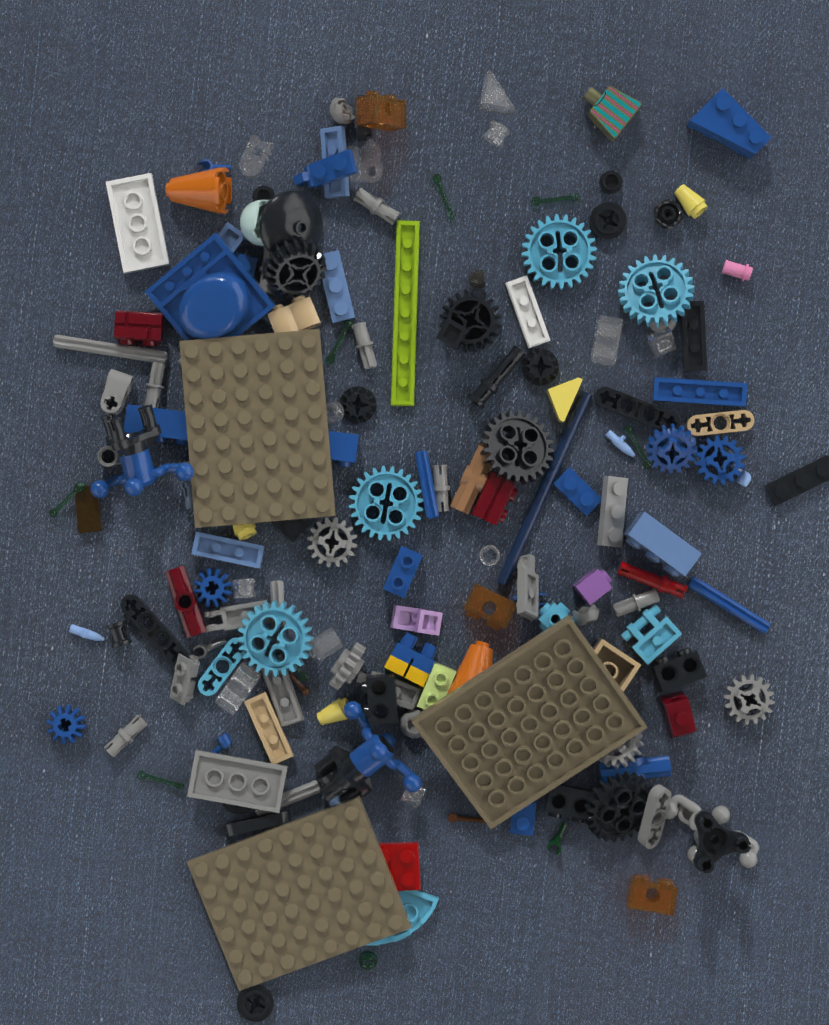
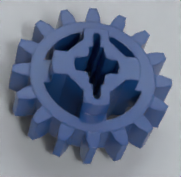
[646,424,697,474]
[695,435,746,486]

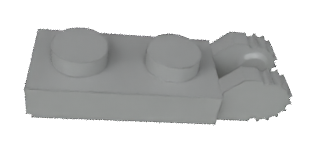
[203,600,271,632]

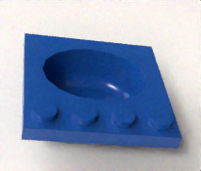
[145,232,276,340]

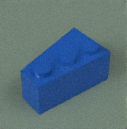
[686,88,772,159]

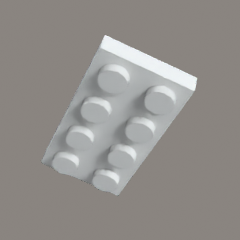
[106,173,170,274]

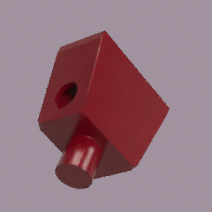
[660,691,696,739]

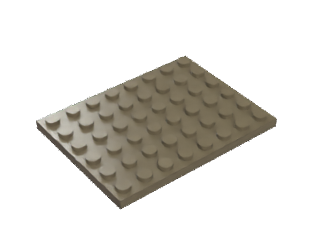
[179,329,336,528]
[411,615,648,829]
[187,796,412,991]

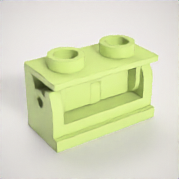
[417,662,456,710]

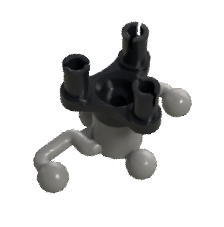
[666,795,759,873]

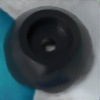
[653,199,682,229]

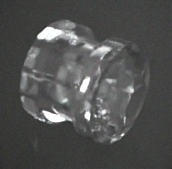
[482,120,511,148]
[233,578,257,598]
[399,786,427,809]

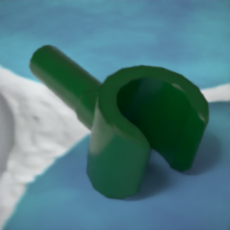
[547,822,568,855]

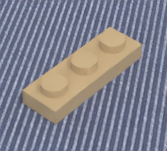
[244,692,294,764]

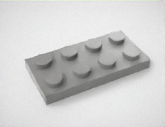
[187,750,288,813]

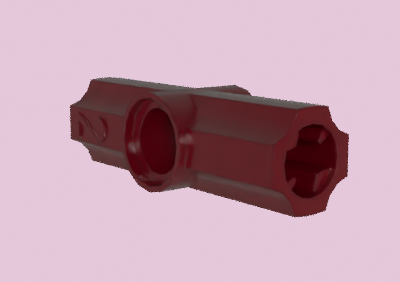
[165,565,207,638]

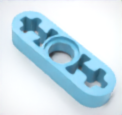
[198,637,246,696]

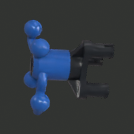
[90,405,194,498]
[314,701,422,802]

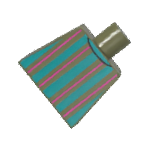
[583,86,642,143]

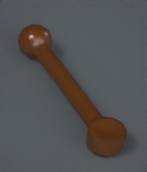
[288,670,310,696]
[448,813,486,823]

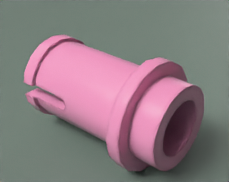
[722,260,753,282]

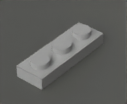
[597,476,628,547]

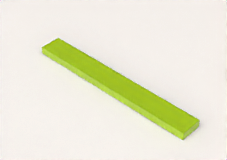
[391,220,420,407]

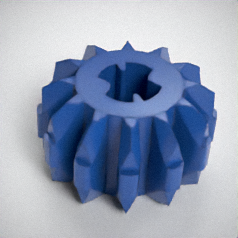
[193,568,233,607]
[46,704,87,744]

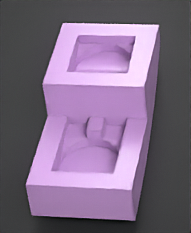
[390,604,443,636]

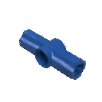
[599,755,671,783]

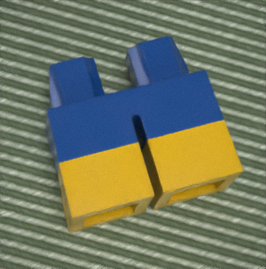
[384,632,437,687]

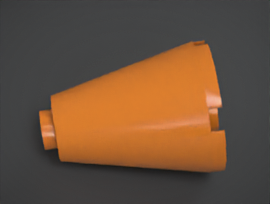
[165,167,232,214]
[447,641,493,695]

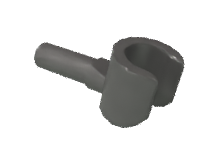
[194,638,227,659]

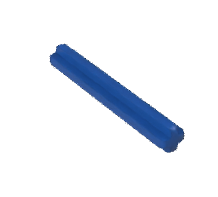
[688,577,771,634]

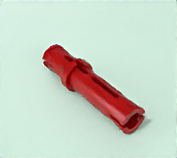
[617,561,688,599]

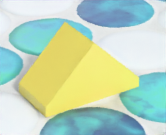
[546,378,583,423]

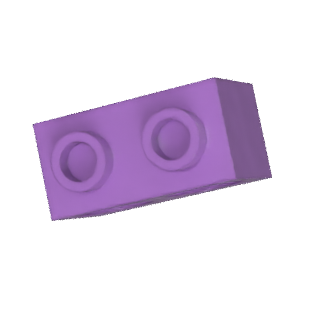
[572,569,613,605]

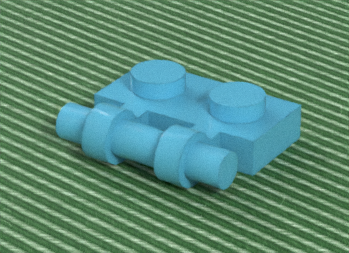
[621,604,682,665]

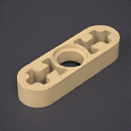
[686,410,754,436]

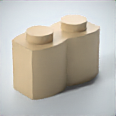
[267,295,321,333]

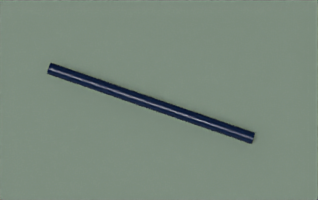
[497,391,592,586]

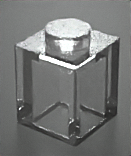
[308,626,344,662]

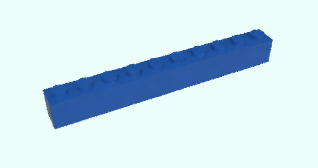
[124,404,359,467]

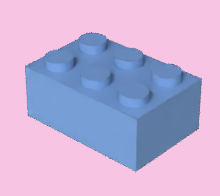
[623,512,702,577]

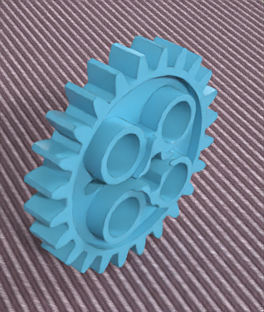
[521,214,597,290]
[618,254,695,328]
[349,466,424,541]
[237,600,314,677]

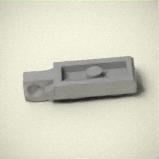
[516,554,539,620]
[356,671,422,711]

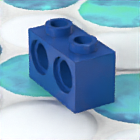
[383,546,423,598]

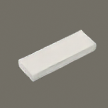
[505,275,551,349]

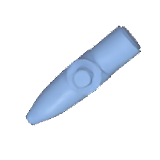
[605,430,635,457]
[69,624,105,641]

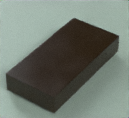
[74,485,103,533]

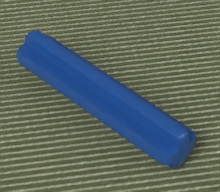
[415,451,439,519]

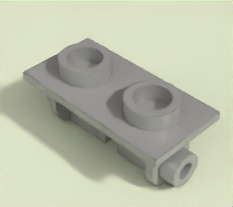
[169,653,200,706]

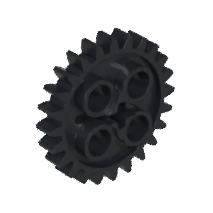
[479,410,554,485]
[583,771,653,843]

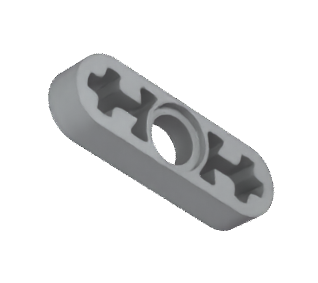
[638,784,671,849]

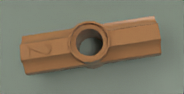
[450,445,491,515]

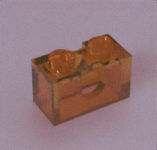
[356,91,406,132]
[463,583,516,631]
[625,874,678,916]

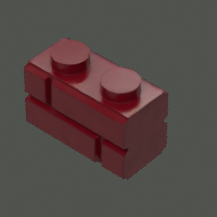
[114,311,165,347]
[471,472,518,526]

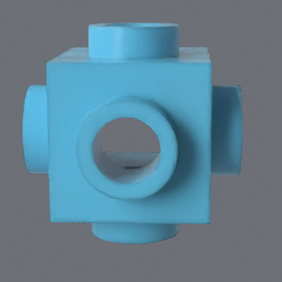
[537,602,575,631]

